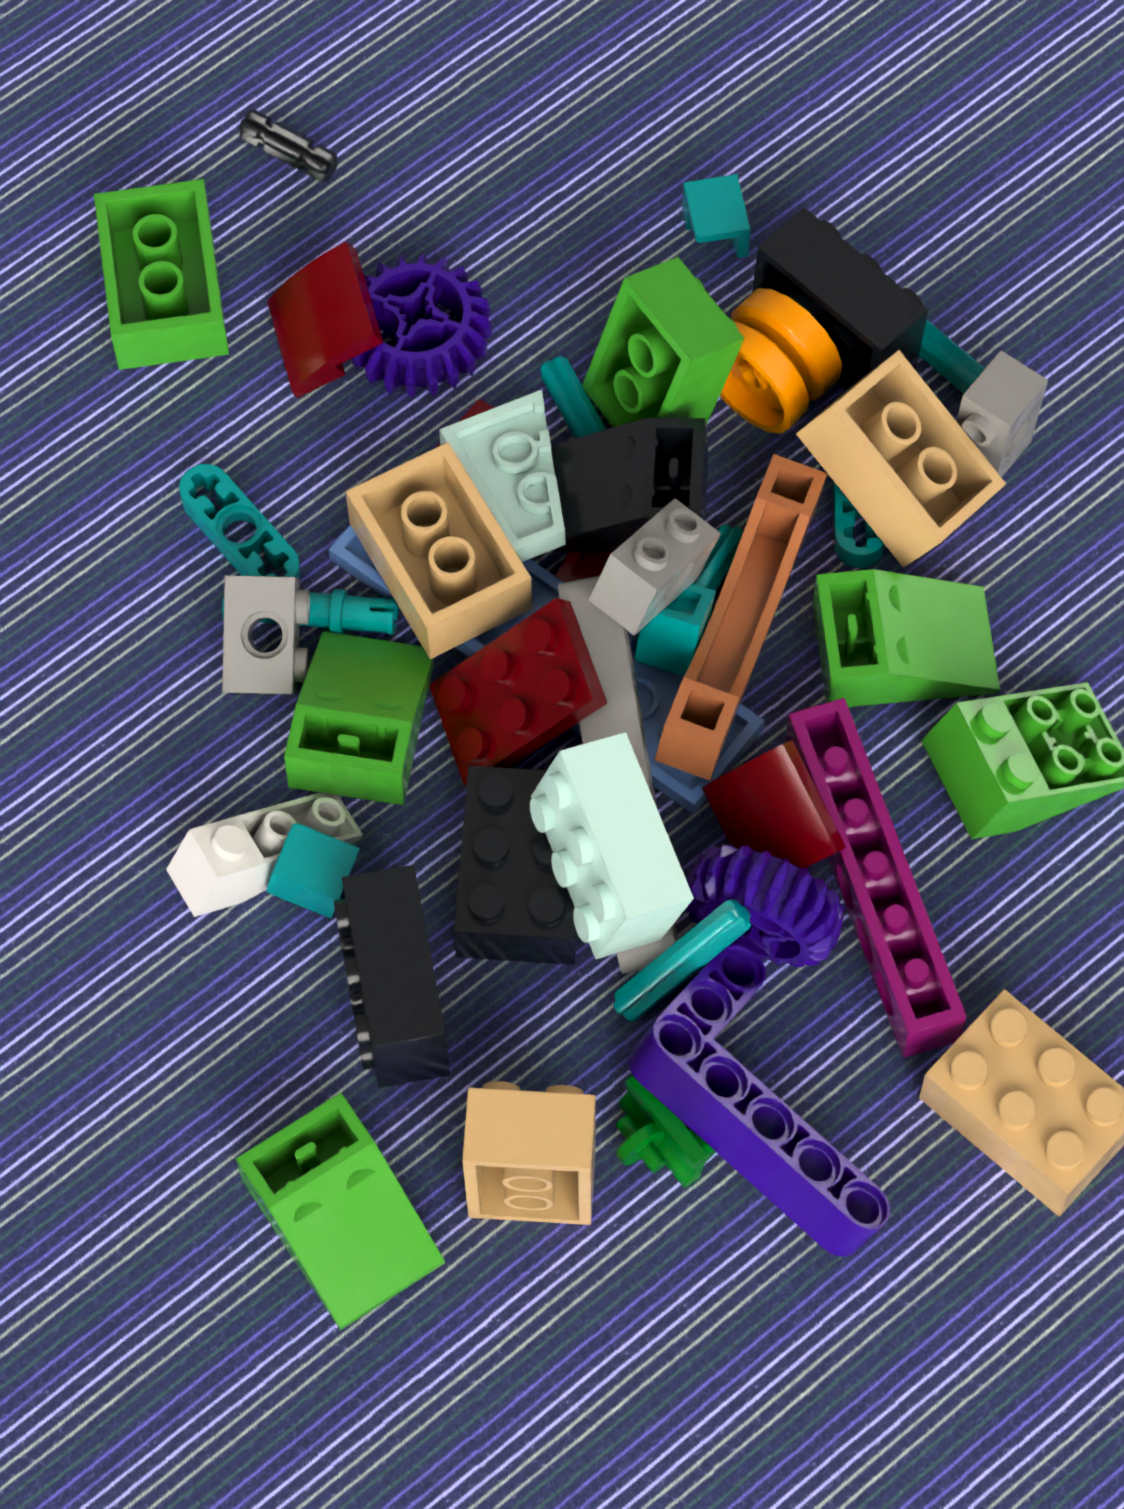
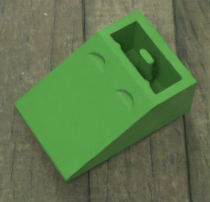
[812,569,1000,707]
[284,631,435,806]
[921,682,1124,840]
[236,1093,445,1331]

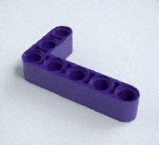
[628,944,890,1257]

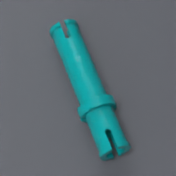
[222,588,399,635]

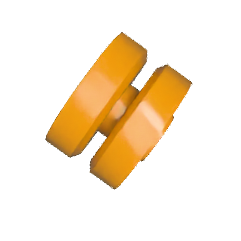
[720,288,842,434]

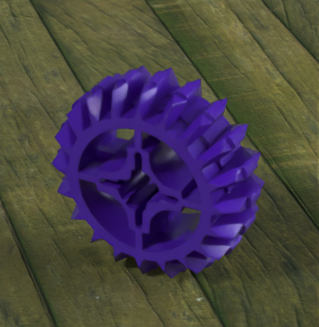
[351,253,492,399]
[686,845,845,968]

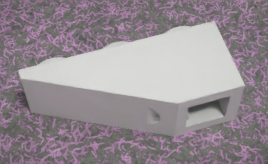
[166,792,363,917]

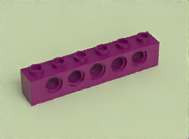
[785,698,967,1058]

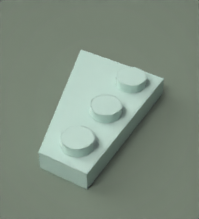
[439,389,566,562]

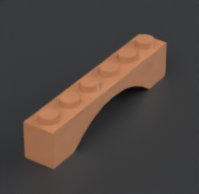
[654,454,827,781]

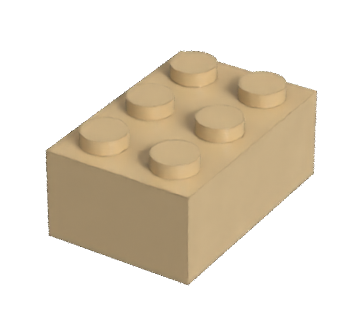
[796,350,1006,568]
[346,442,532,659]
[919,989,1124,1217]
[462,1081,596,1225]

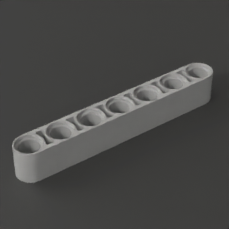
[558,576,679,974]

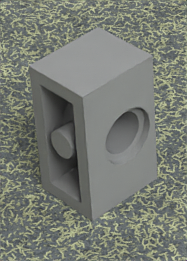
[956,351,1048,478]
[588,498,721,636]
[222,575,310,694]

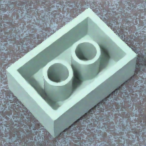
[530,732,694,960]

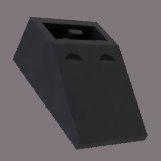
[551,418,709,552]

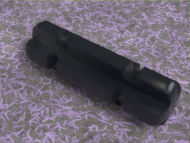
[239,110,338,182]

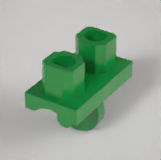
[616,1075,716,1189]

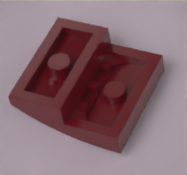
[267,241,384,398]
[702,740,846,868]

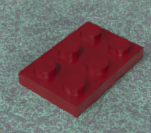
[429,598,607,786]

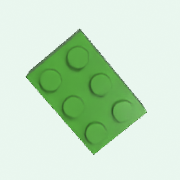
[94,179,229,370]
[582,257,745,427]

